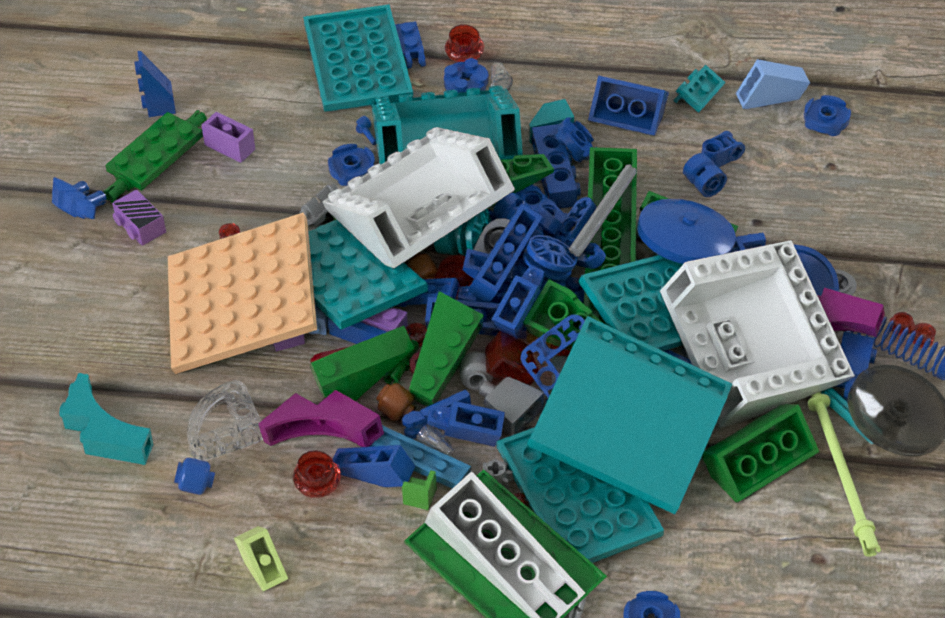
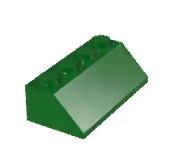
[702,404,820,502]

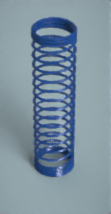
[845,317,945,381]

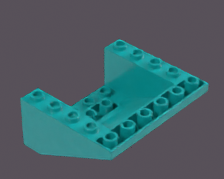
[371,86,523,165]
[527,316,732,514]

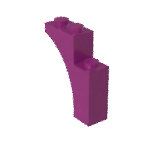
[818,288,885,337]
[258,390,384,447]

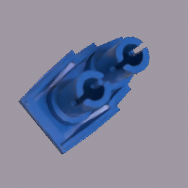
[52,177,107,219]

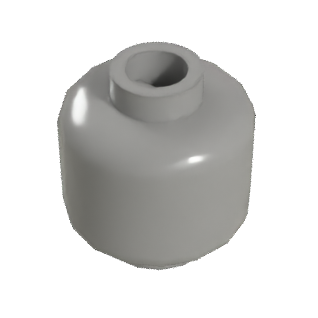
[460,352,493,390]

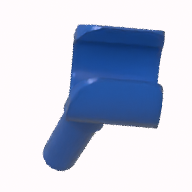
[356,116,376,145]

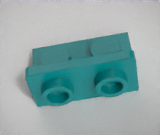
[673,64,726,113]

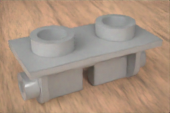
[299,184,338,226]

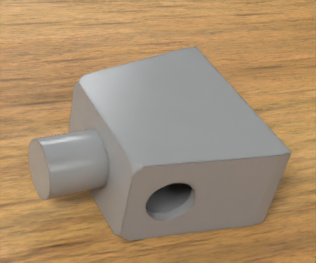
[479,377,544,436]

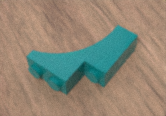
[59,373,154,465]

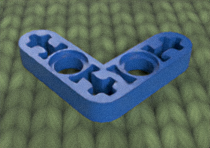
[552,197,606,269]
[521,315,585,398]

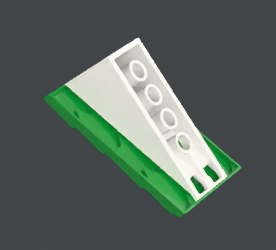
[404,469,607,618]

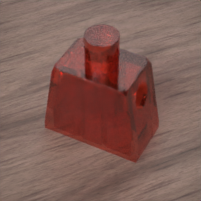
[485,331,539,386]

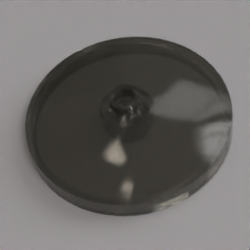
[848,365,945,456]

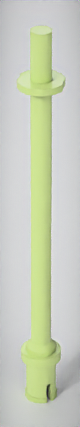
[808,392,881,557]

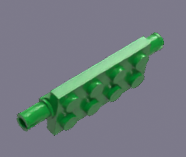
[103,110,207,203]

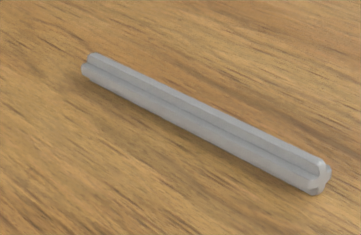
[569,165,637,257]

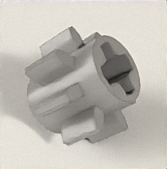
[479,459,512,489]

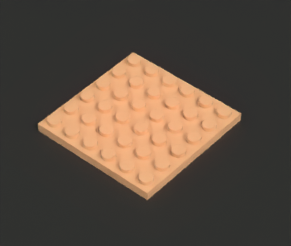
[168,213,317,374]

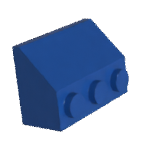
[588,75,669,136]

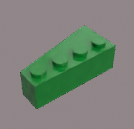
[409,291,484,407]

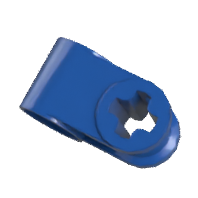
[701,131,745,167]

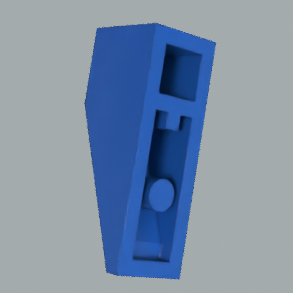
[327,445,416,487]

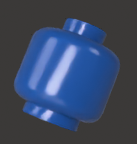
[174,458,215,495]

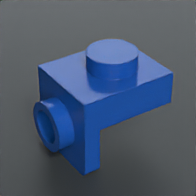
[732,232,766,252]

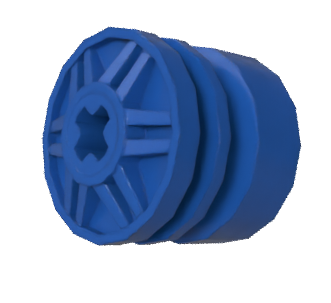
[512,235,577,292]

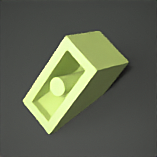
[234,526,288,591]

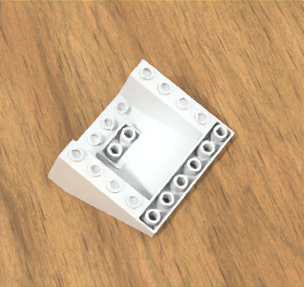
[322,127,515,268]
[660,240,855,428]

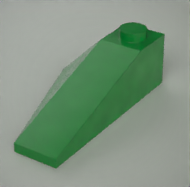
[486,154,554,209]
[523,279,602,351]
[309,325,414,401]

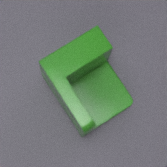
[402,470,437,510]

